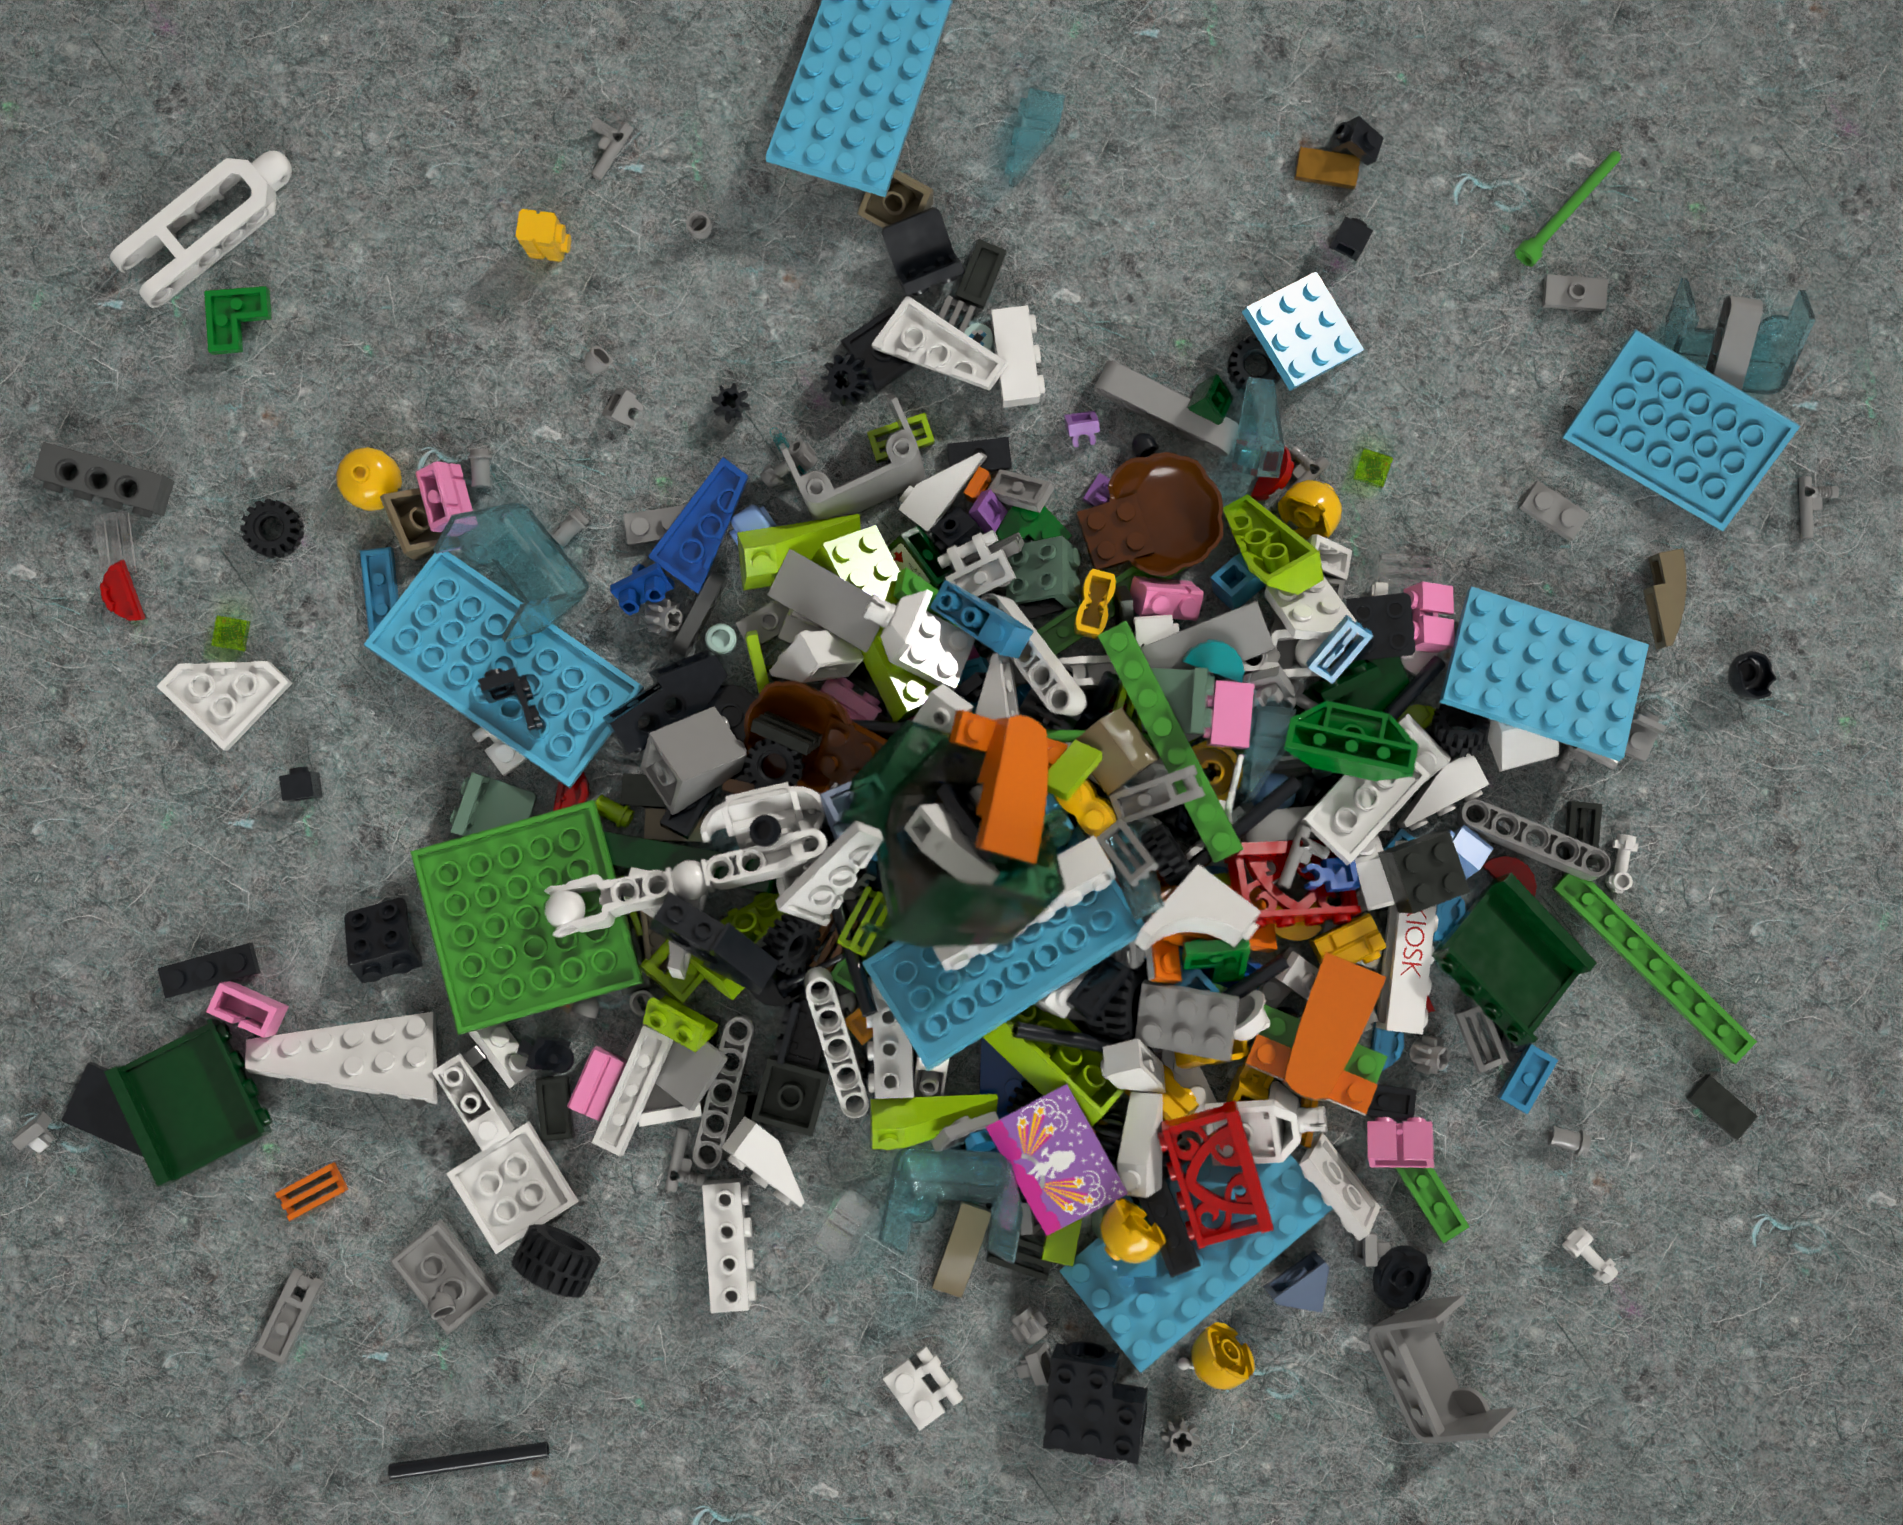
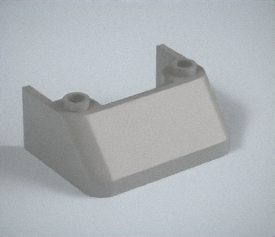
[778,393,925,520]
[1369,1295,1518,1443]

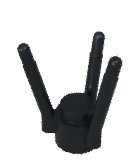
[772,954,845,999]

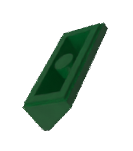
[1187,374,1233,425]

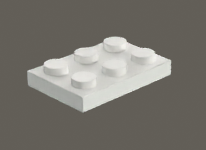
[1299,1133,1381,1241]

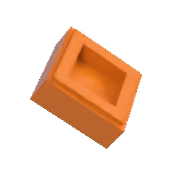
[963,466,992,504]

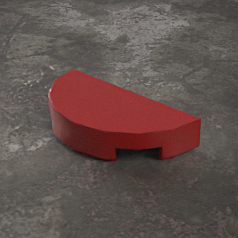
[1251,441,1294,501]
[100,559,146,621]
[553,771,589,811]
[1482,856,1537,897]

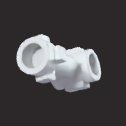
[1605,834,1638,894]
[1562,1226,1618,1284]

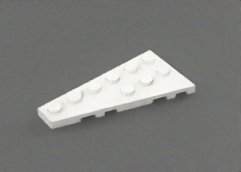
[245,1012,437,1104]

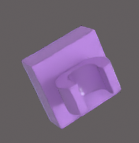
[1064,411,1100,447]
[1082,473,1110,507]
[969,489,1008,533]

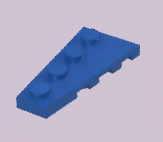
[648,457,749,595]

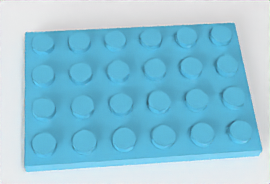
[1562,329,1800,531]
[1439,586,1649,761]

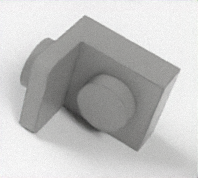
[1625,712,1666,762]

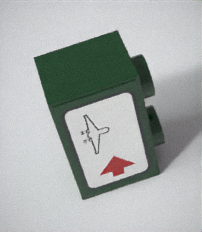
[888,525,954,590]

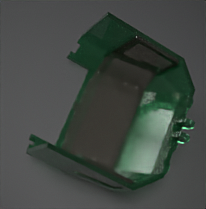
[840,719,1072,947]

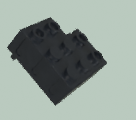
[1043,1341,1148,1464]

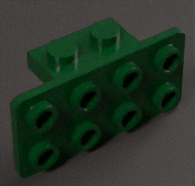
[1286,657,1414,718]

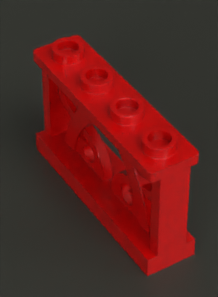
[1224,839,1362,929]
[1157,1100,1274,1249]

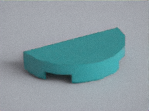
[1182,639,1245,683]

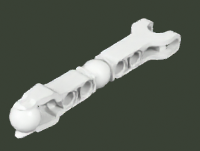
[1049,629,1334,691]
[544,829,829,938]

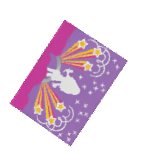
[985,1084,1128,1236]

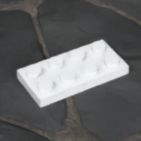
[1301,761,1431,865]

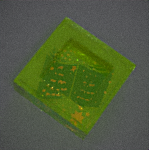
[1352,448,1393,489]
[211,615,251,652]

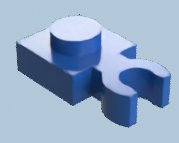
[1301,858,1360,893]

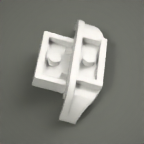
[700,782,825,850]

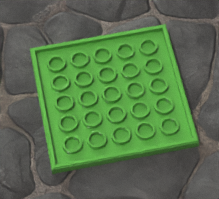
[410,800,644,1035]

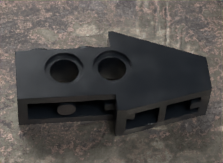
[603,650,728,754]
[649,892,779,995]

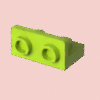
[643,995,718,1053]

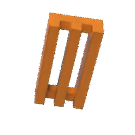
[275,1162,349,1221]

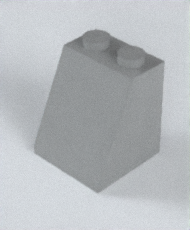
[641,706,747,815]

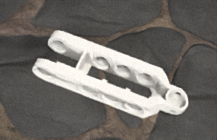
[110,151,292,308]

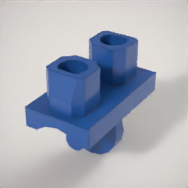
[610,562,675,616]

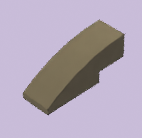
[1643,548,1687,650]
[932,1199,992,1298]

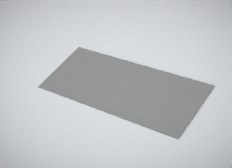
[767,549,881,653]
[1141,601,1275,675]

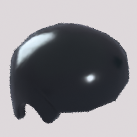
[1728,651,1777,700]

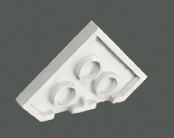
[156,661,292,751]

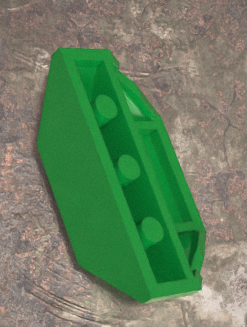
[1284,701,1419,781]

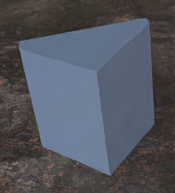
[1264,1251,1329,1313]

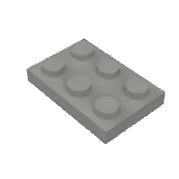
[1135,980,1240,1062]

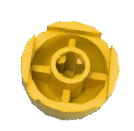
[336,447,402,511]
[1278,480,1342,539]
[1100,1198,1166,1263]
[1191,1322,1255,1390]

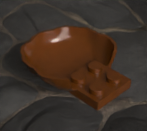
[1076,452,1223,576]
[744,681,890,795]

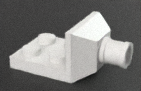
[862,590,976,691]
[1204,1081,1327,1166]

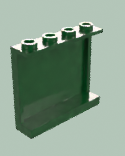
[1431,873,1597,1046]
[104,1018,272,1187]

